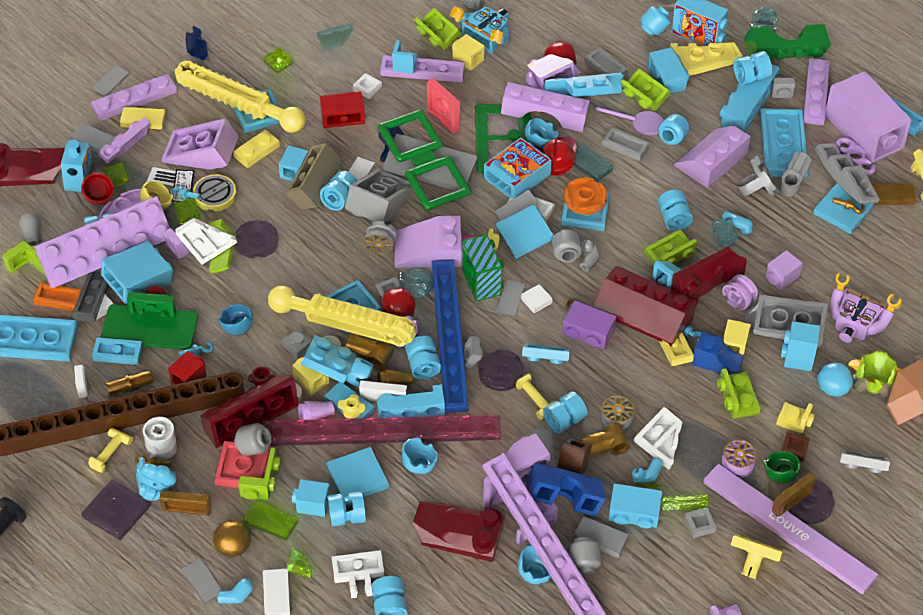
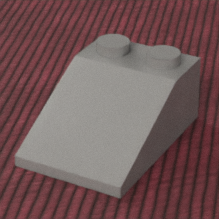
[345,168,413,224]

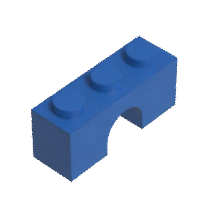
[526,463,606,516]

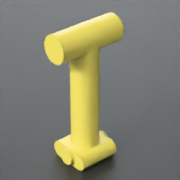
[516,374,554,420]
[88,427,133,473]

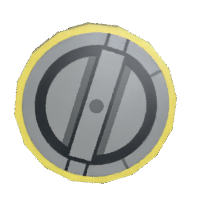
[193,174,236,212]

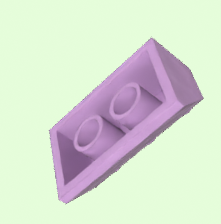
[675,125,751,188]

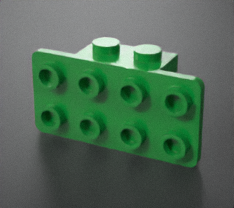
[100,292,198,350]

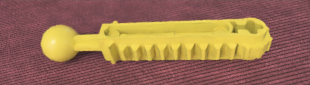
[175,61,306,133]
[268,285,416,346]

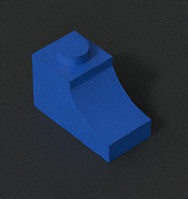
[692,332,744,375]

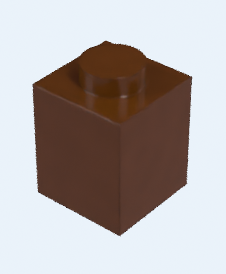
[557,438,592,474]

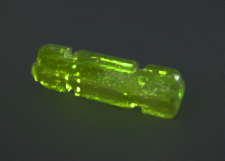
[661,494,709,511]

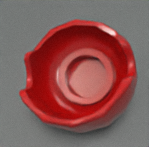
[544,41,577,64]
[81,173,114,205]
[381,287,416,317]

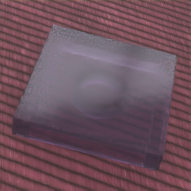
[81,479,151,541]

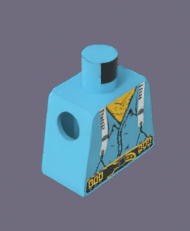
[61,140,95,192]

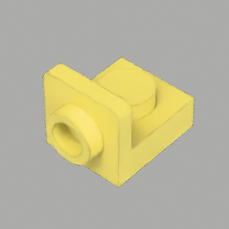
[776,402,815,435]

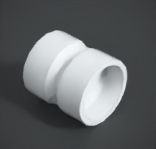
[143,417,177,460]

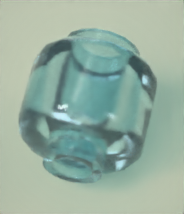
[751,7,778,33]

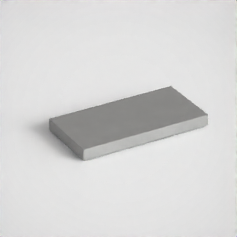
[383,134,478,191]

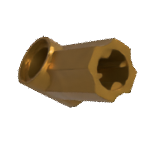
[345,334,394,370]
[579,424,630,458]

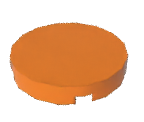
[564,177,607,215]

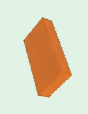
[33,283,82,311]

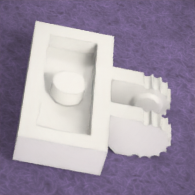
[332,550,384,598]

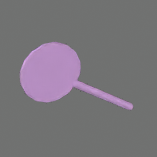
[596,107,663,135]

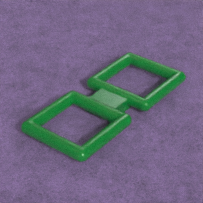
[378,109,471,210]

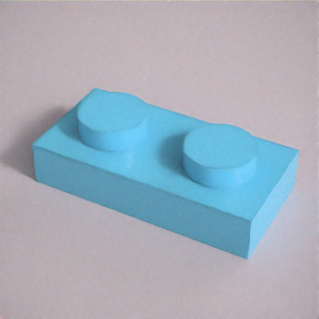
[92,338,143,365]
[522,343,570,364]

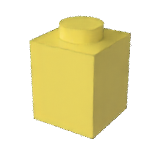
[452,34,484,71]
[723,319,751,355]
[292,357,329,396]

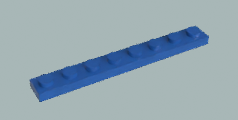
[432,260,468,413]

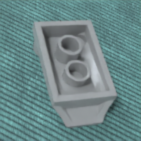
[744,295,828,348]

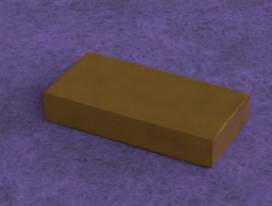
[872,183,916,205]
[772,473,816,517]
[159,490,211,516]

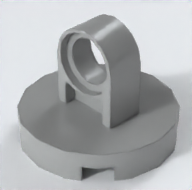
[737,155,780,196]

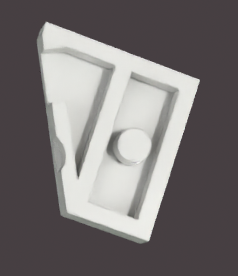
[175,218,237,265]
[634,407,682,470]

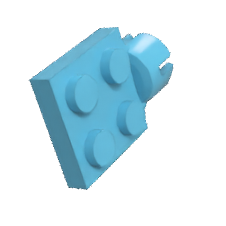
[301,335,373,387]

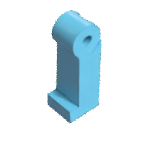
[377,384,445,421]

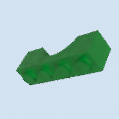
[743,24,831,60]

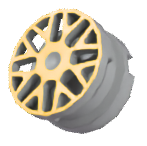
[364,221,397,254]
[601,395,635,432]

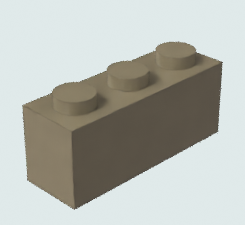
[286,142,342,210]

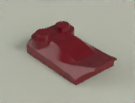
[0,143,65,186]
[671,246,747,307]
[412,501,505,562]

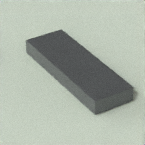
[72,268,110,322]

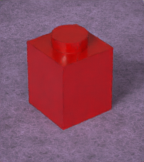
[168,351,207,385]

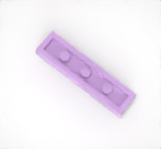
[380,55,465,83]
[803,58,830,126]
[91,74,177,121]

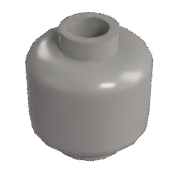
[552,230,582,263]
[234,423,271,456]
[568,537,602,575]

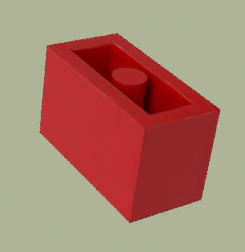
[320,91,365,129]

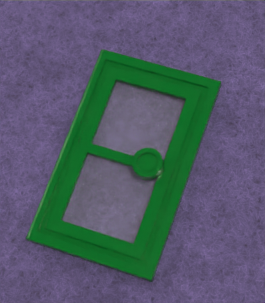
[475,104,530,173]

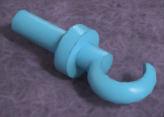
[171,187,200,200]
[684,326,701,342]
[179,342,214,357]

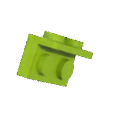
[717,368,761,419]

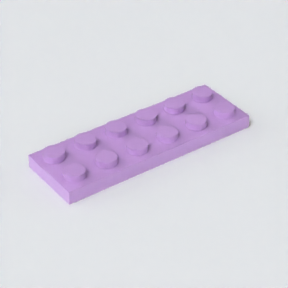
[34,196,170,288]

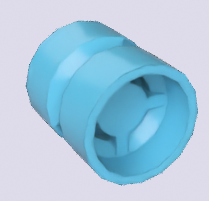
[733,51,772,85]
[320,171,358,211]
[658,189,693,231]
[405,336,441,380]
[543,392,588,434]
[328,491,366,527]
[372,576,407,615]

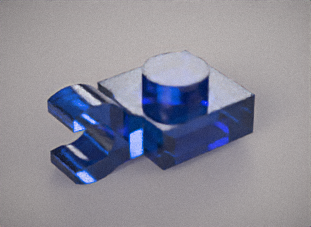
[185,26,208,60]

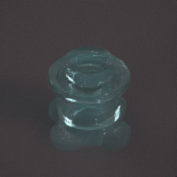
[711,217,738,246]

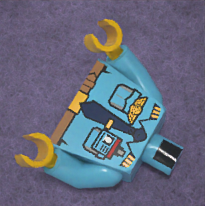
[449,6,510,54]

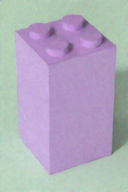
[825,71,911,163]

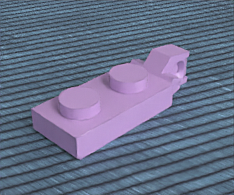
[99,117,150,164]

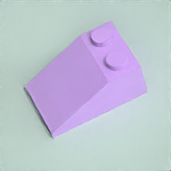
[161,118,239,170]
[394,216,461,268]
[483,433,550,509]

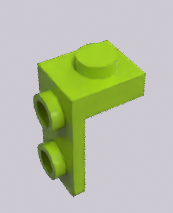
[207,219,236,274]
[2,240,46,276]
[238,447,281,500]

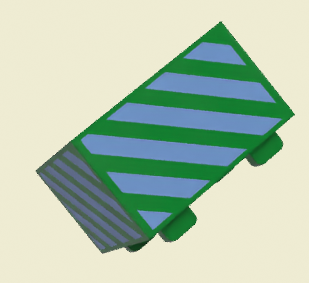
[461,234,504,302]

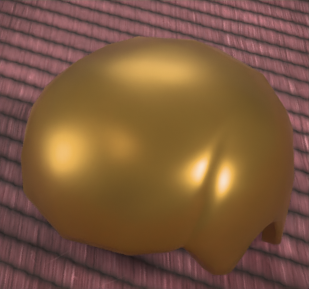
[213,520,250,557]

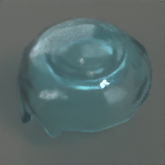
[398,268,434,298]

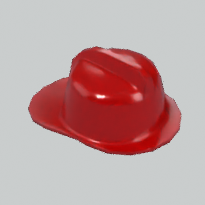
[542,137,577,176]

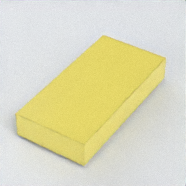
[120,107,166,130]

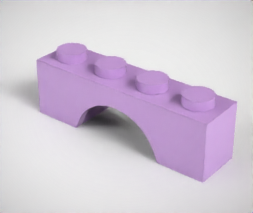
[501,82,590,132]

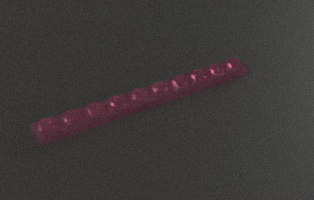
[263,415,501,446]

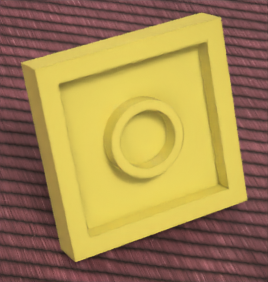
[731,534,785,579]

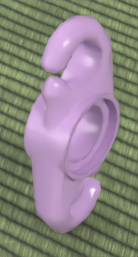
[835,137,876,175]

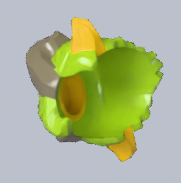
[848,350,902,398]

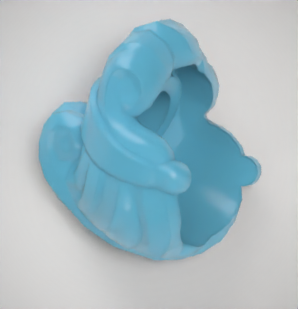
[136,457,177,501]

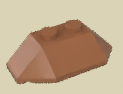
[886,359,923,426]

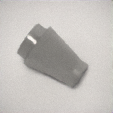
[19,214,41,246]

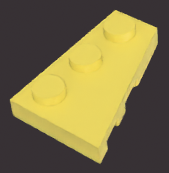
[670,42,743,76]

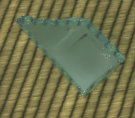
[317,23,353,51]

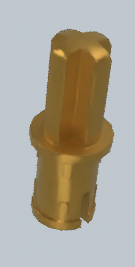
[105,371,153,397]

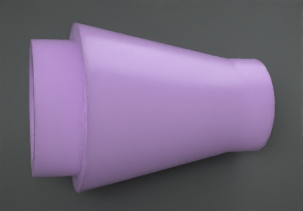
[298,401,334,424]

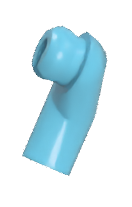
[722,211,753,235]
[632,458,663,485]
[218,578,253,603]

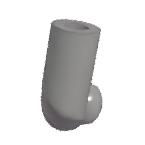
[579,240,599,272]

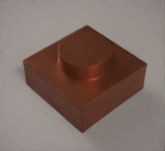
[781,432,810,462]

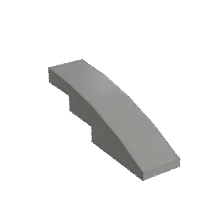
[814,143,880,204]

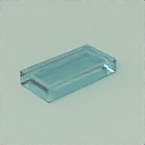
[574,143,613,182]

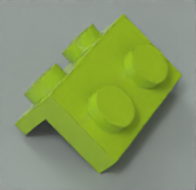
[413,8,462,51]
[620,69,671,112]
[643,229,698,265]

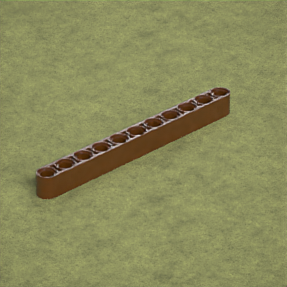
[0,372,245,456]

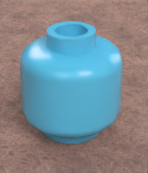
[640,6,670,37]
[658,114,689,145]

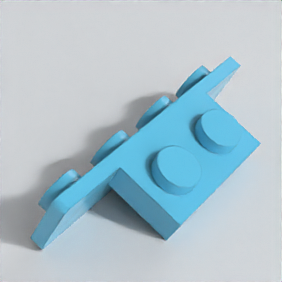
[544,73,623,97]

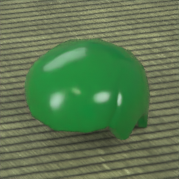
[763,451,801,484]

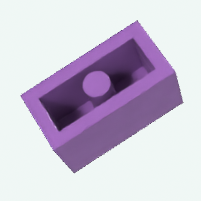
[563,301,616,350]

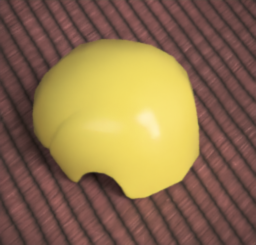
[140,181,173,210]

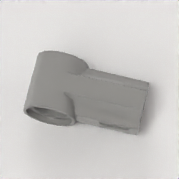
[780,152,812,197]

